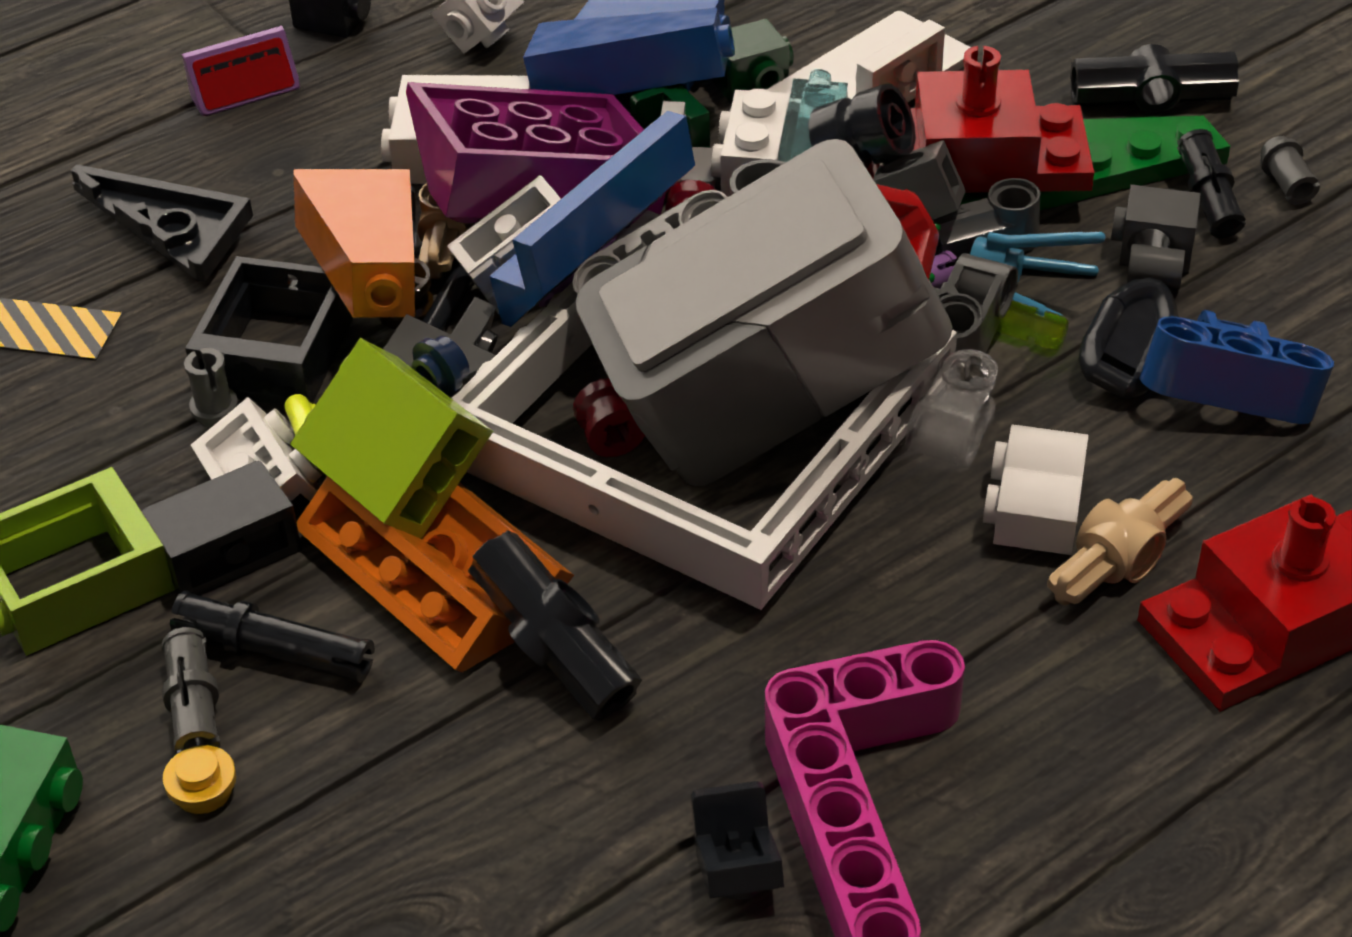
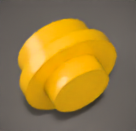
[163,745,236,814]

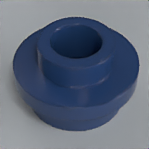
[412,336,470,397]

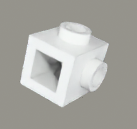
[431,0,524,54]

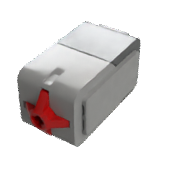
[572,139,952,486]

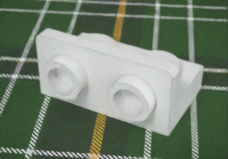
[191,397,324,502]

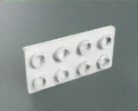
[767,11,971,135]

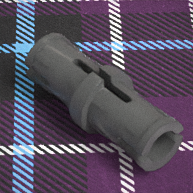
[162,627,221,754]

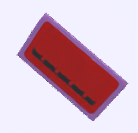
[182,26,300,116]

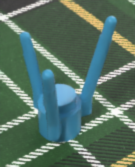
[970,232,1105,325]

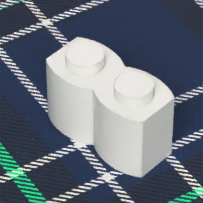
[983,424,1088,555]

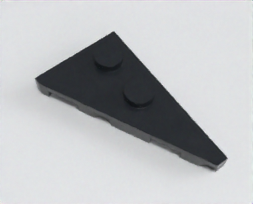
[71,164,253,282]

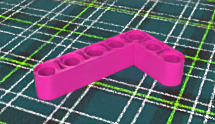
[765,640,965,937]

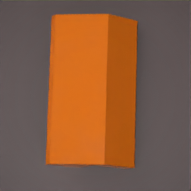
[297,476,574,672]

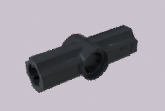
[1070,44,1239,114]
[468,530,643,721]

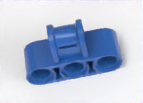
[1140,310,1334,424]

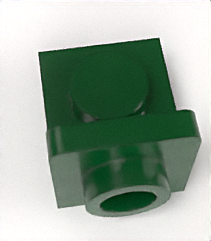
[630,84,710,148]

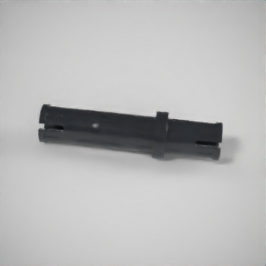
[170,591,375,683]

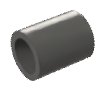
[1126,244,1185,291]

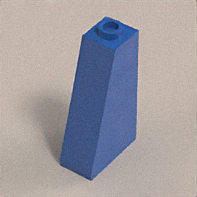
[523,8,735,95]

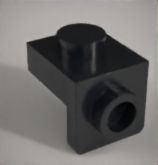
[691,781,784,900]

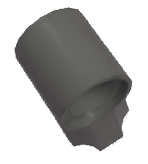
[933,178,1040,257]

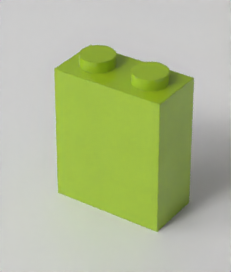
[290,338,493,539]

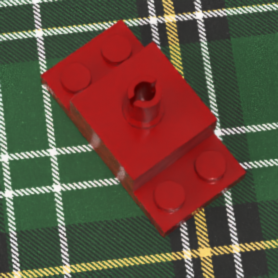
[866,46,1094,193]
[1137,494,1352,711]

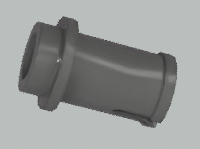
[1260,136,1320,205]
[184,348,239,428]

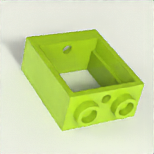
[0,467,175,656]

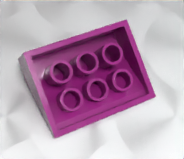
[406,82,666,228]

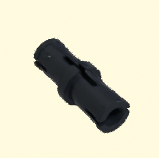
[1177,129,1246,238]

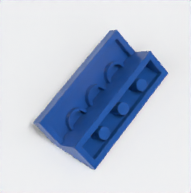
[489,110,695,327]

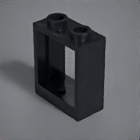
[185,256,353,405]

